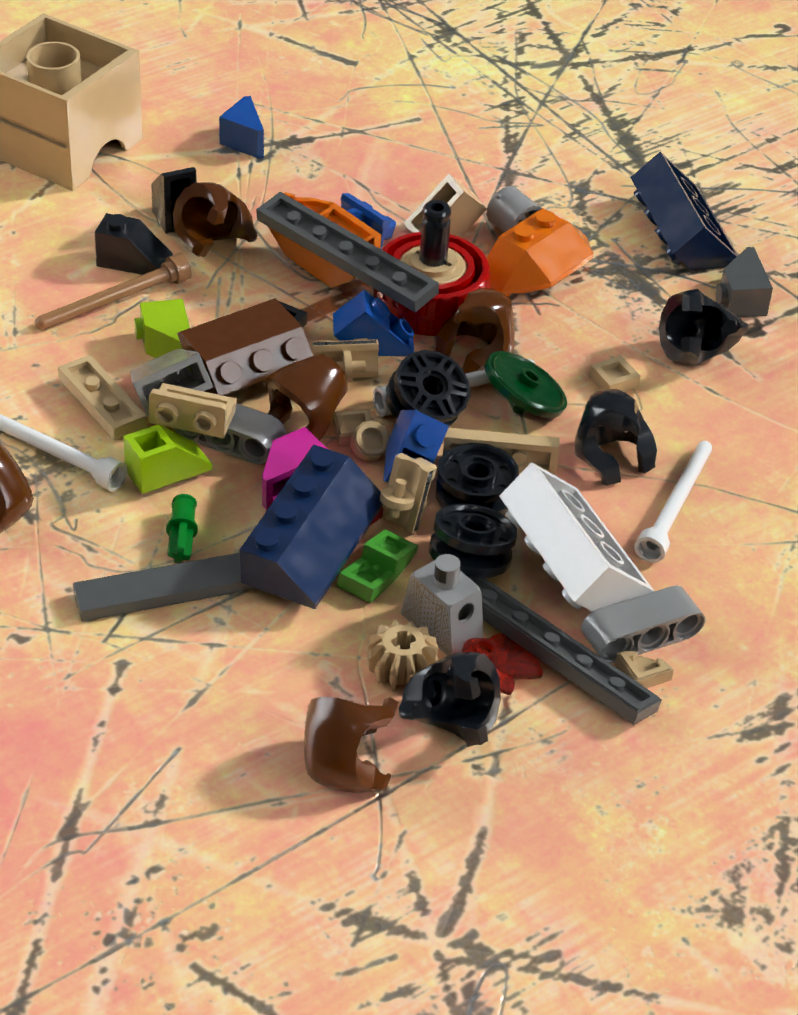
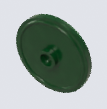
[484,351,567,418]

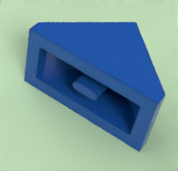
[219,96,264,158]

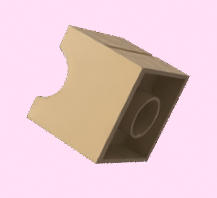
[0,13,143,191]

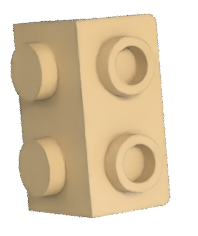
[149,383,237,439]

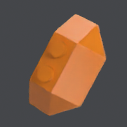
[268,192,381,289]
[487,208,594,297]

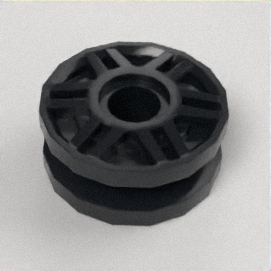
[386,350,470,427]
[435,443,519,515]
[429,504,517,578]

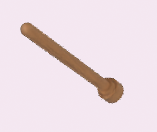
[35,253,192,330]

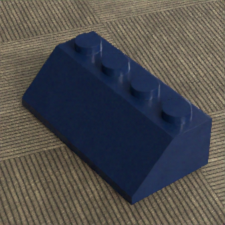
[630,152,738,271]
[239,444,383,609]

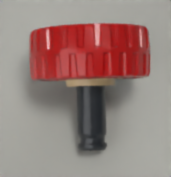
[373,200,490,336]

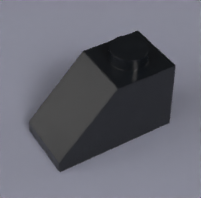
[151,167,197,234]
[95,213,173,275]

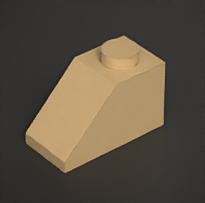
[404,174,487,236]

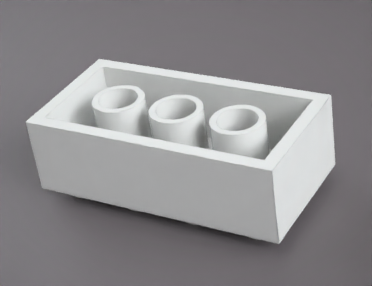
[499,462,654,613]

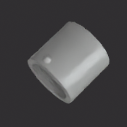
[486,186,542,233]

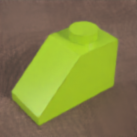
[134,299,191,371]

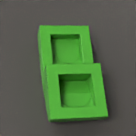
[337,529,418,603]

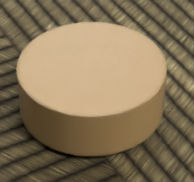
[350,421,390,461]

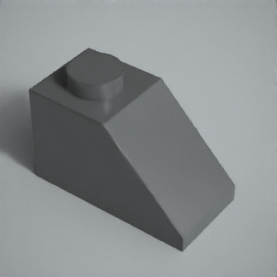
[715,247,773,317]

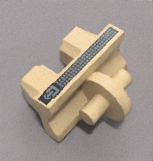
[312,338,379,383]
[380,453,437,534]

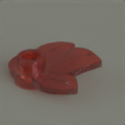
[461,634,543,695]

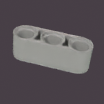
[173,403,286,464]
[581,585,706,663]

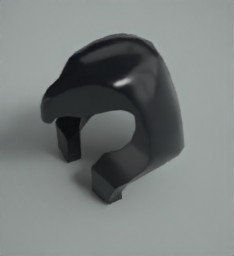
[659,289,749,366]
[574,389,657,485]
[399,652,501,747]

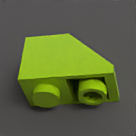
[123,424,212,494]

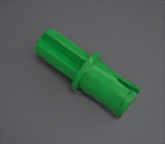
[166,494,198,564]

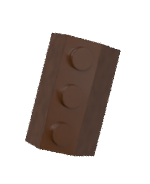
[177,298,313,395]

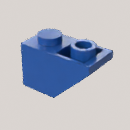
[333,290,414,356]
[383,410,449,483]

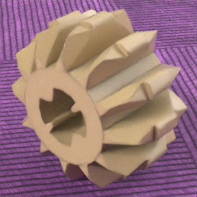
[367,619,438,689]

